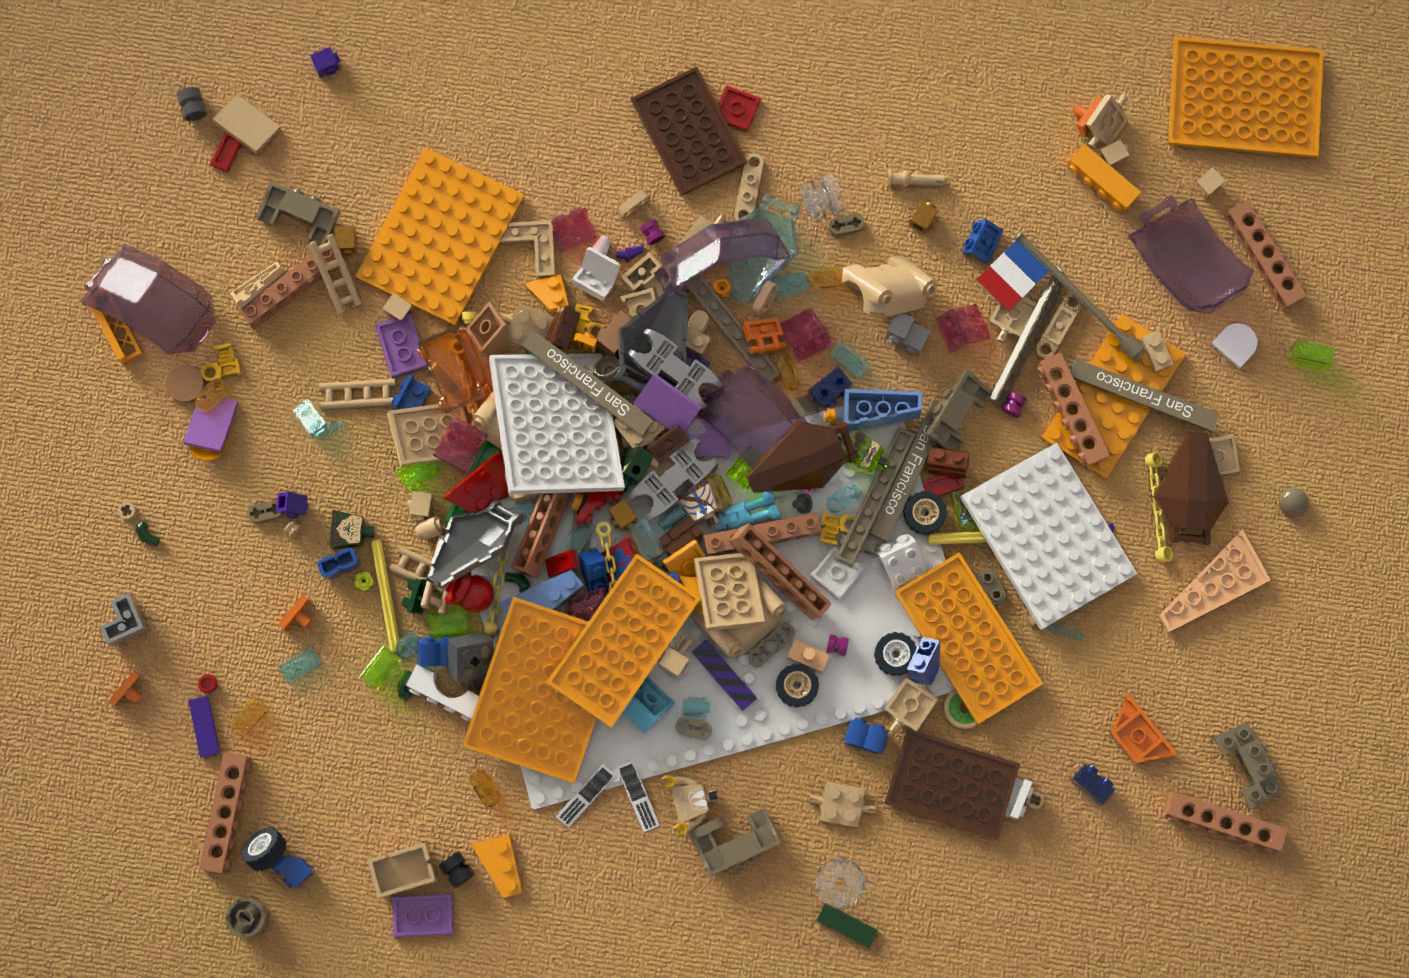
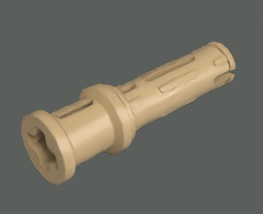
[887,170,944,187]

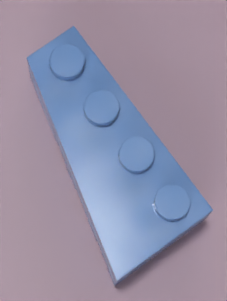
[843,389,922,432]
[499,570,586,614]

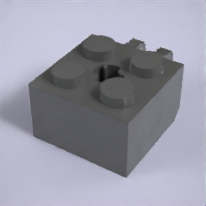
[448,632,493,692]

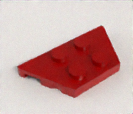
[442,452,508,513]

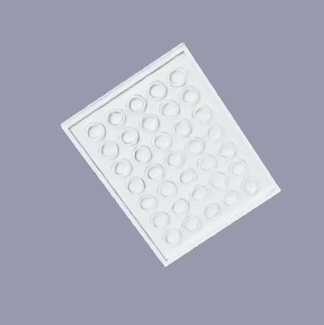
[489,354,625,494]
[960,443,1137,630]

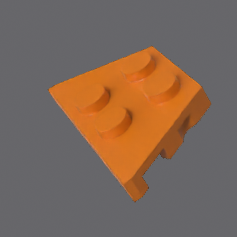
[1110,695,1178,764]

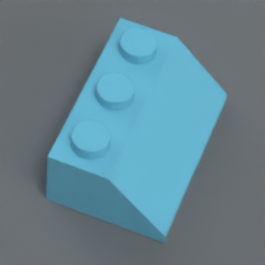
[622,676,675,734]

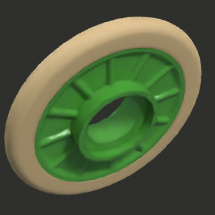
[944,689,979,729]

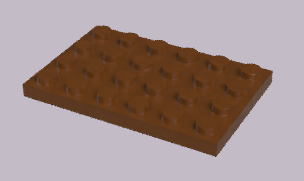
[630,66,747,196]
[884,729,1020,840]

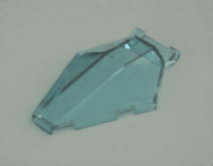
[730,194,801,304]

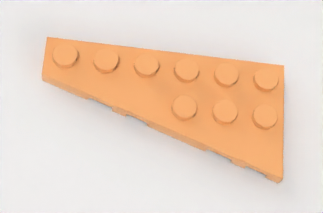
[1159,529,1271,633]

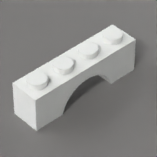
[406,665,479,722]

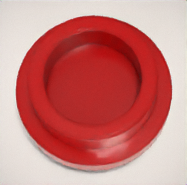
[198,674,218,694]

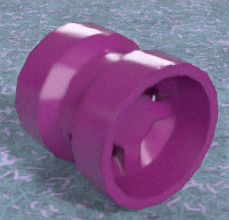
[640,219,665,245]
[1002,392,1027,418]
[826,634,849,657]

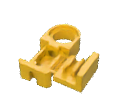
[574,304,603,340]
[201,343,242,383]
[819,510,855,546]

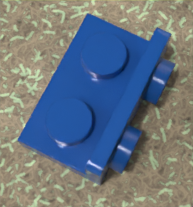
[962,219,1004,264]
[391,374,431,410]

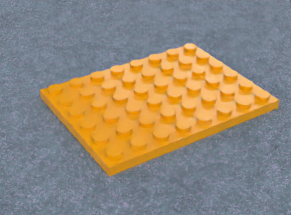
[1168,37,1324,158]
[355,148,525,327]
[462,596,596,783]

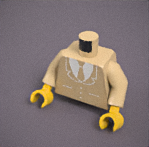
[662,775,718,837]

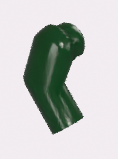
[135,521,160,547]
[505,572,530,592]
[398,670,412,700]

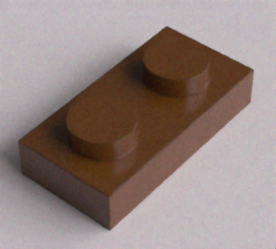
[647,424,690,463]

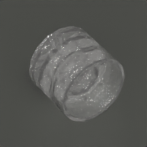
[801,174,845,221]

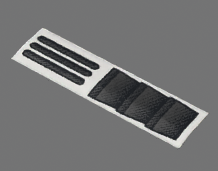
[617,760,660,832]
[556,764,616,828]

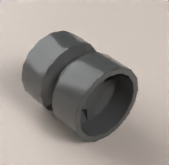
[177,87,207,121]

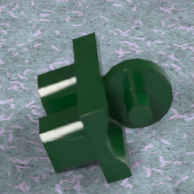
[402,578,427,614]

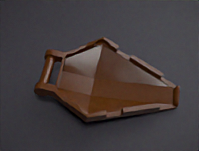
[746,421,859,493]
[1153,432,1229,545]

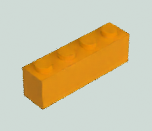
[1067,144,1141,214]

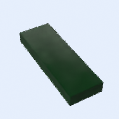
[816,903,878,948]

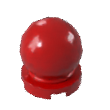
[445,571,495,613]

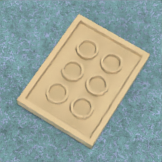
[387,401,475,467]
[694,553,765,631]

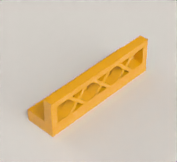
[85,289,143,365]

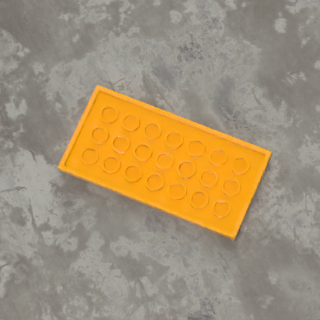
[1041,313,1186,480]
[894,552,1043,725]
[546,553,701,728]

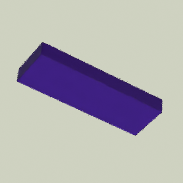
[188,696,220,758]

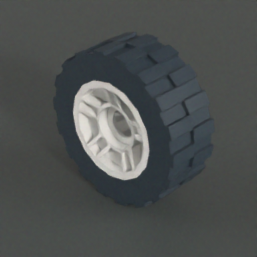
[874,632,917,676]
[241,827,287,872]

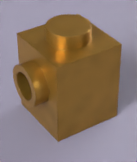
[909,201,938,234]
[335,226,357,256]
[608,499,638,531]

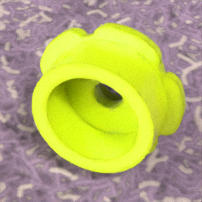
[354,572,374,591]

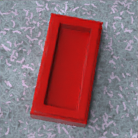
[210,132,242,173]
[922,475,964,496]
[545,549,579,578]

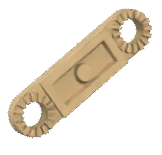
[734,153,764,226]
[1035,293,1082,360]

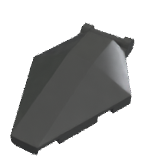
[613,286,689,392]
[426,500,525,588]

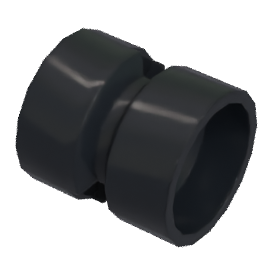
[439,851,475,889]

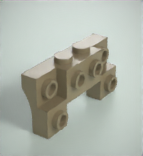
[256,182,341,246]
[925,370,993,450]
[1212,721,1284,809]
[693,807,781,877]

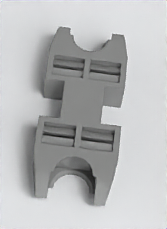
[628,329,722,410]
[628,437,719,522]

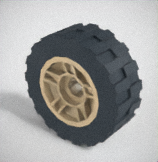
[903,491,947,535]
[776,663,819,708]

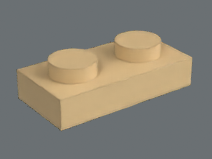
[1140,330,1174,372]

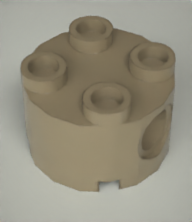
[225,898,269,937]

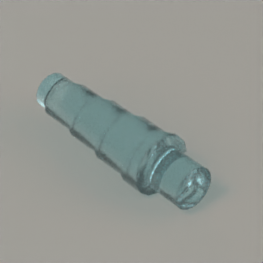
[309,421,345,437]
[1047,623,1084,640]

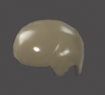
[593,356,620,383]
[1279,487,1309,517]

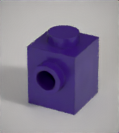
[310,47,341,78]
[276,492,308,519]

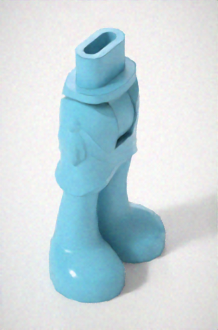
[715,492,781,532]

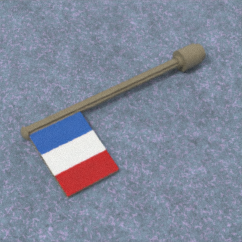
[976,232,1147,362]

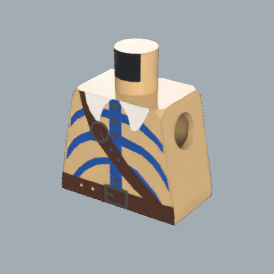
[677,479,723,528]

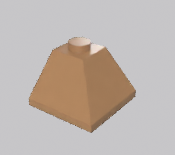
[466,301,508,356]

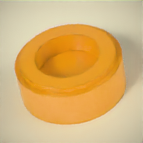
[570,492,584,511]

